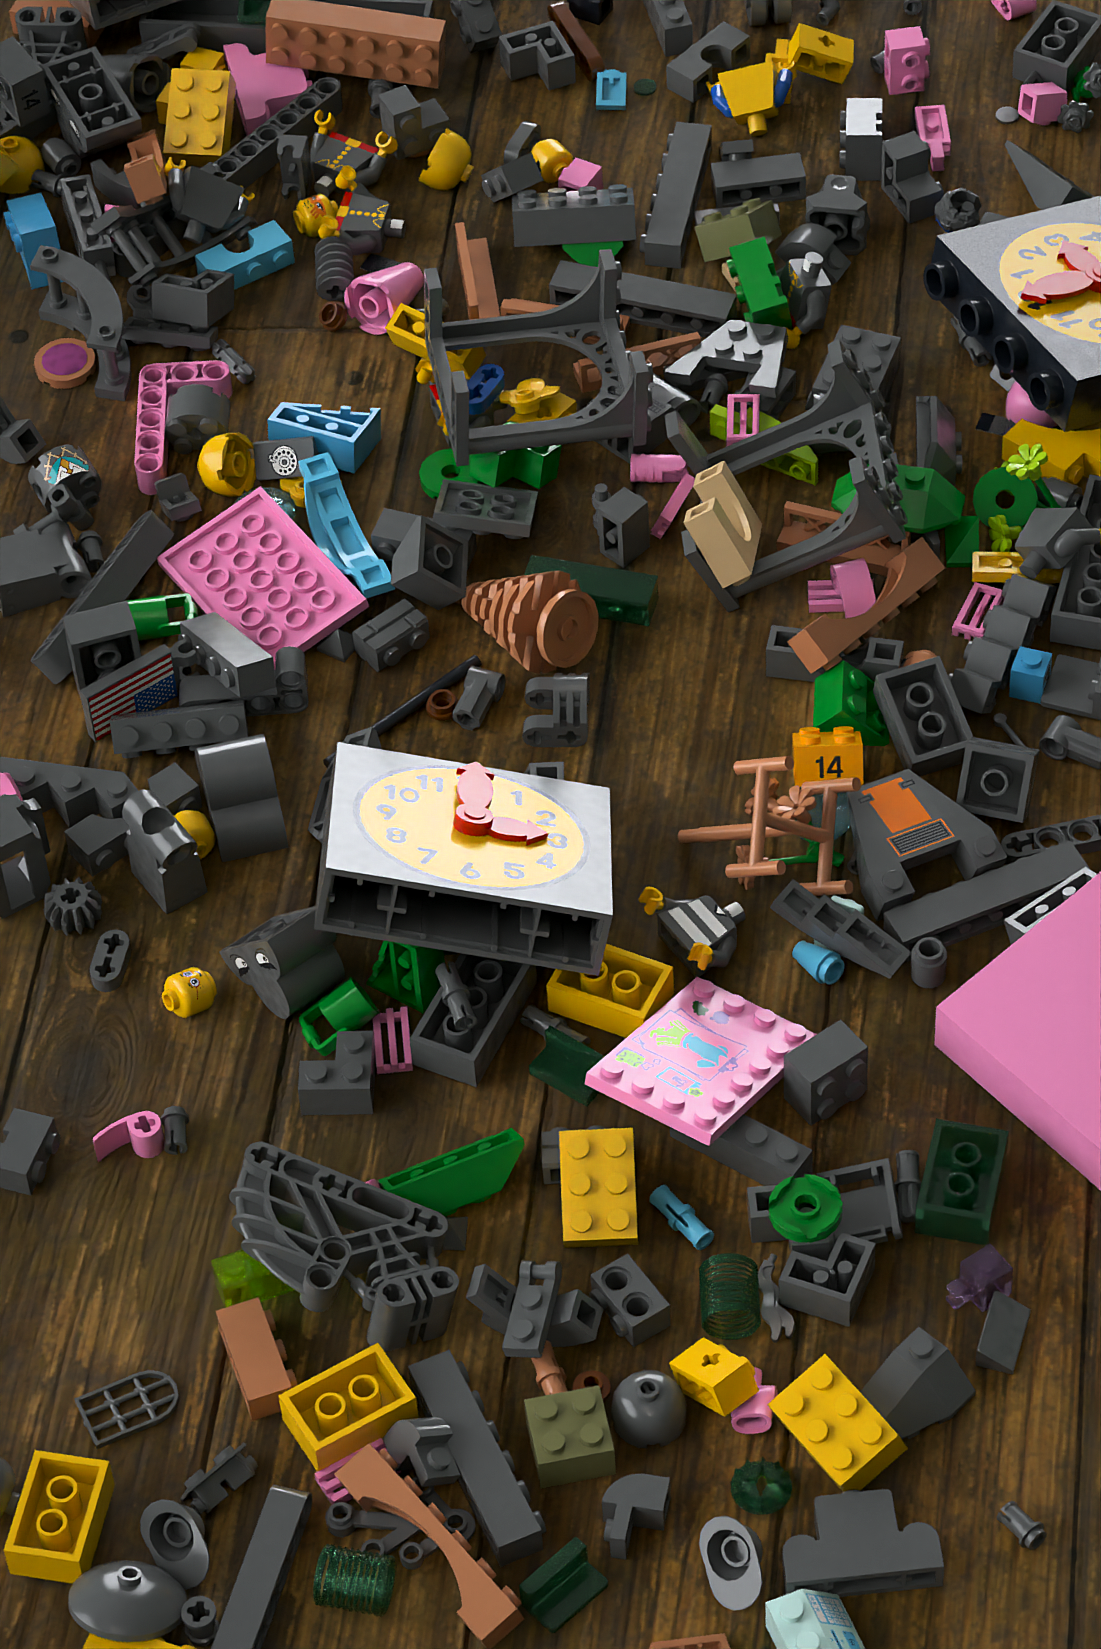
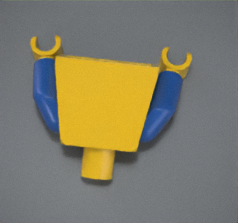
[706,61,797,136]

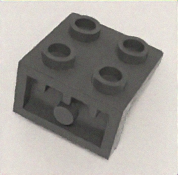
[1040,654,1101,720]

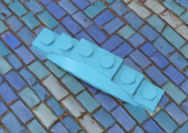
[298,452,395,598]

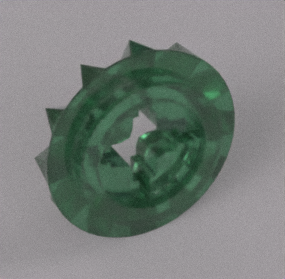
[730,1456,792,1515]

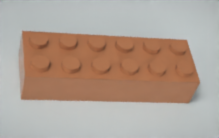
[266,0,446,89]

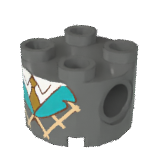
[28,445,102,513]

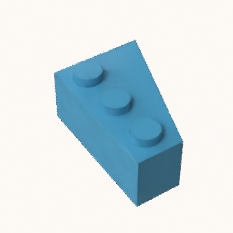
[3,193,64,289]
[268,402,381,473]

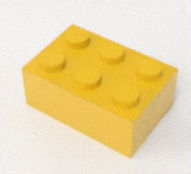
[163,68,236,166]
[546,944,674,1038]
[559,1128,638,1248]
[278,1343,419,1472]
[767,1354,908,1492]
[3,1450,115,1584]

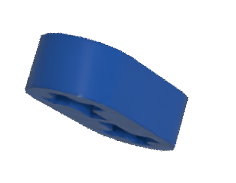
[467,364,505,415]

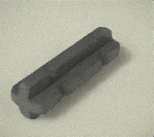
[211,339,256,384]

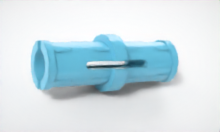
[649,1185,714,1250]

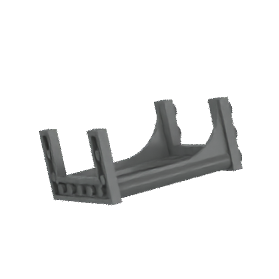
[424,249,654,467]
[664,339,908,613]

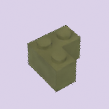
[694,198,782,262]

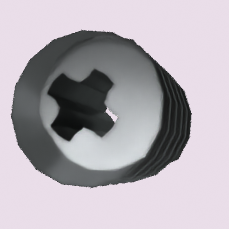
[314,236,354,302]

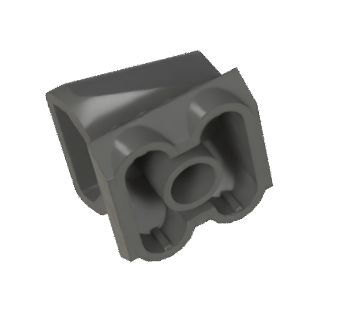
[805,175,870,256]

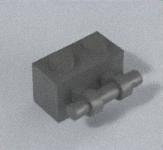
[592,483,650,568]

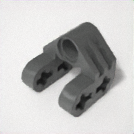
[522,673,590,747]

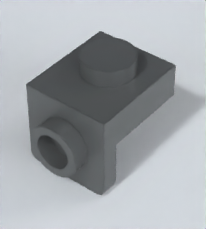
[154,473,202,522]

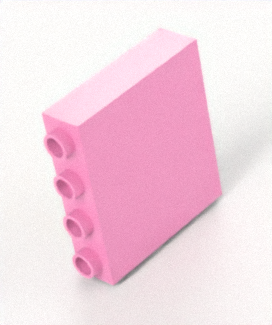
[934,872,1101,1190]

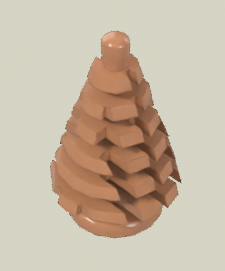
[455,571,598,674]

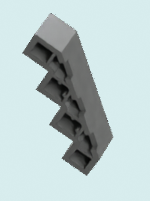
[948,574,1058,714]
[0,757,138,828]

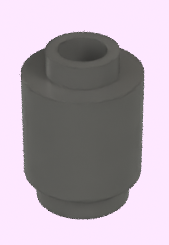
[41,138,82,178]
[1036,476,1084,510]
[911,937,947,988]

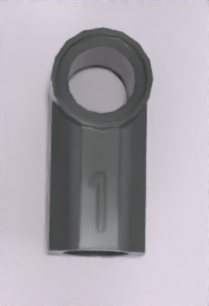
[453,666,506,731]
[1039,715,1101,770]

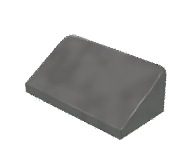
[976,1290,1031,1374]

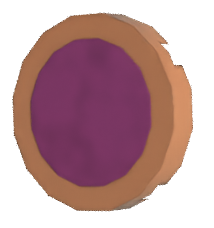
[34,338,96,389]

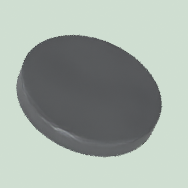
[996,107,1019,124]

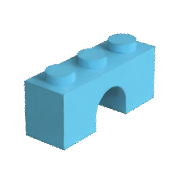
[195,220,295,290]

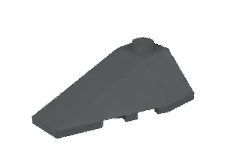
[1004,140,1095,210]
[860,1327,976,1439]

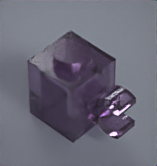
[945,1244,1013,1312]

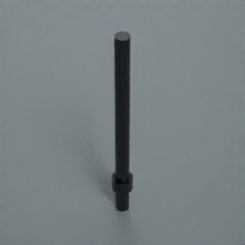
[323,655,482,768]

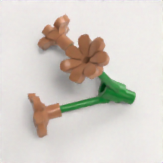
[736,778,845,890]

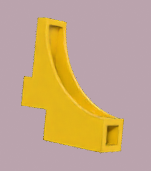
[1002,419,1101,484]

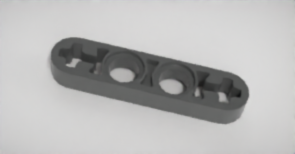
[1001,815,1101,865]

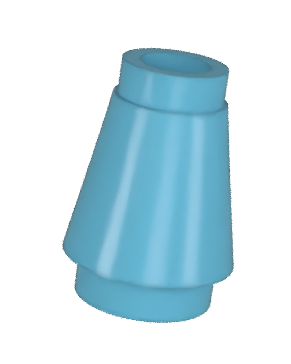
[792,940,844,984]

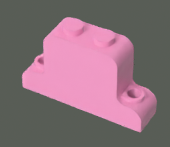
[223,43,313,136]

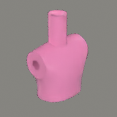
[731,1367,778,1434]

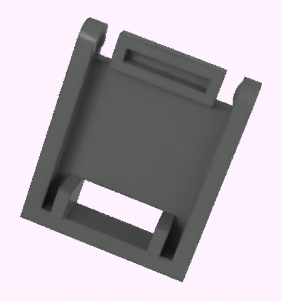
[817,1158,903,1253]

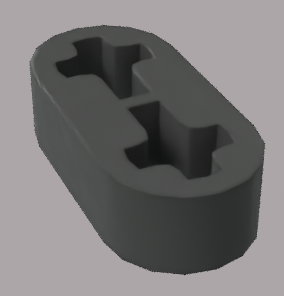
[504,121,541,164]
[90,930,132,992]

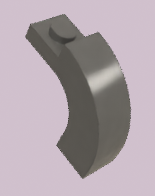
[466,1264,604,1347]

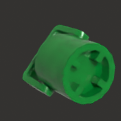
[126,593,198,641]
[299,977,379,1056]

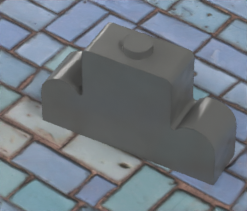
[782,1489,944,1597]

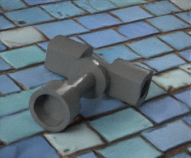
[13,484,95,534]

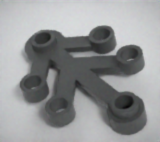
[325,1476,475,1570]

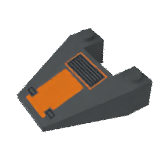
[846,769,1007,921]

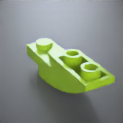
[710,404,818,485]

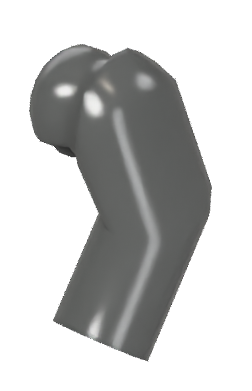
[816,0,840,26]

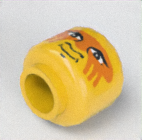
[293,194,339,238]

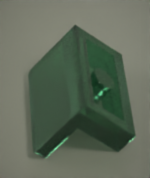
[529,1026,605,1106]
[519,1537,608,1633]

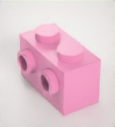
[884,26,930,95]

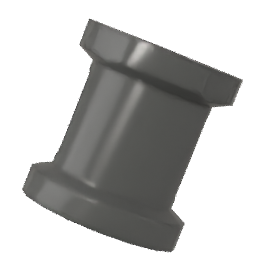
[181,1596,220,1646]

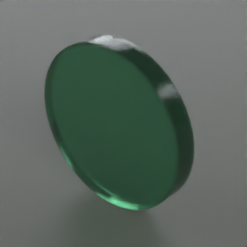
[634,78,656,96]

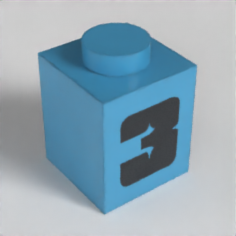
[1009,646,1052,704]

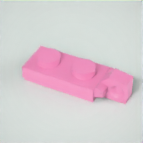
[914,105,951,171]

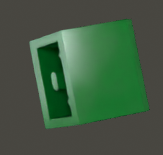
[813,660,889,746]

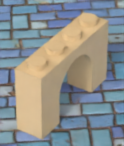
[684,461,762,588]

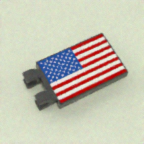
[79,639,200,742]

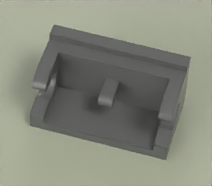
[277,134,313,202]

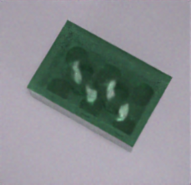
[915,1119,1009,1246]

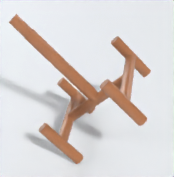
[678,756,861,896]

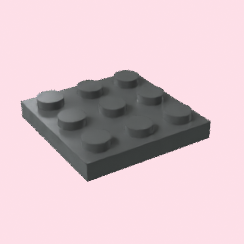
[433,479,538,539]

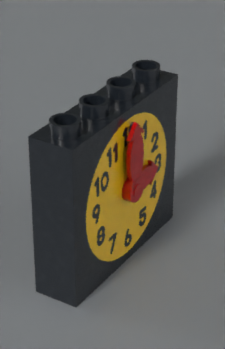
[923,196,1101,432]

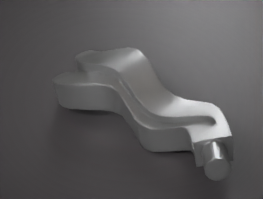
[757,1253,795,1343]

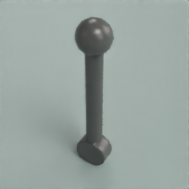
[993,713,1026,747]

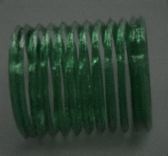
[699,1253,761,1340]
[313,1544,396,1618]

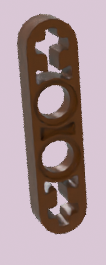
[548,1,605,81]

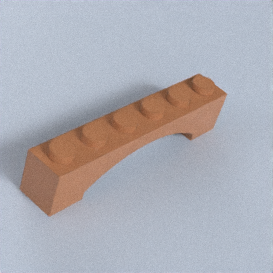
[124,129,167,205]
[787,537,945,674]
[334,1443,524,1649]

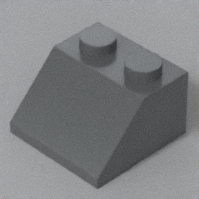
[391,515,468,610]

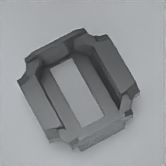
[0,794,51,919]

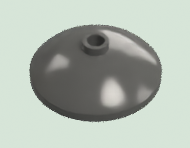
[68,1560,187,1642]

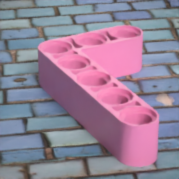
[134,360,233,495]

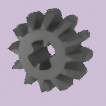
[43,877,102,936]

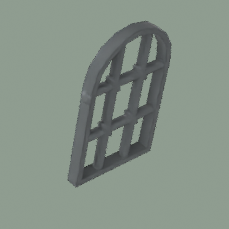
[74,1370,179,1449]

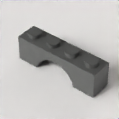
[766,625,904,682]
[64,762,202,877]

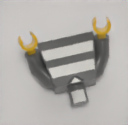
[638,886,746,978]

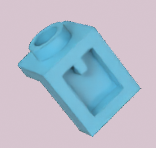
[596,69,627,110]

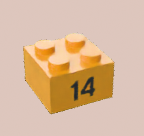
[792,726,864,787]

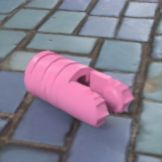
[630,454,689,483]

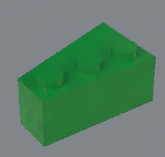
[726,237,793,330]
[366,941,445,1013]

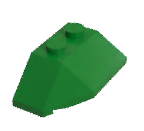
[831,464,965,534]
[378,1128,525,1216]

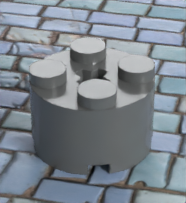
[165,384,231,454]

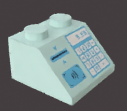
[765,1589,865,1649]

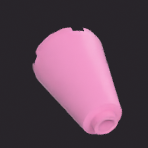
[344,262,424,335]

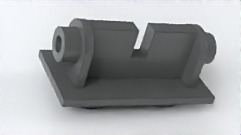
[180,1443,258,1515]

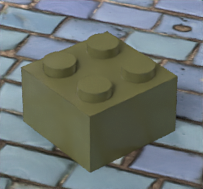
[524,1385,616,1488]

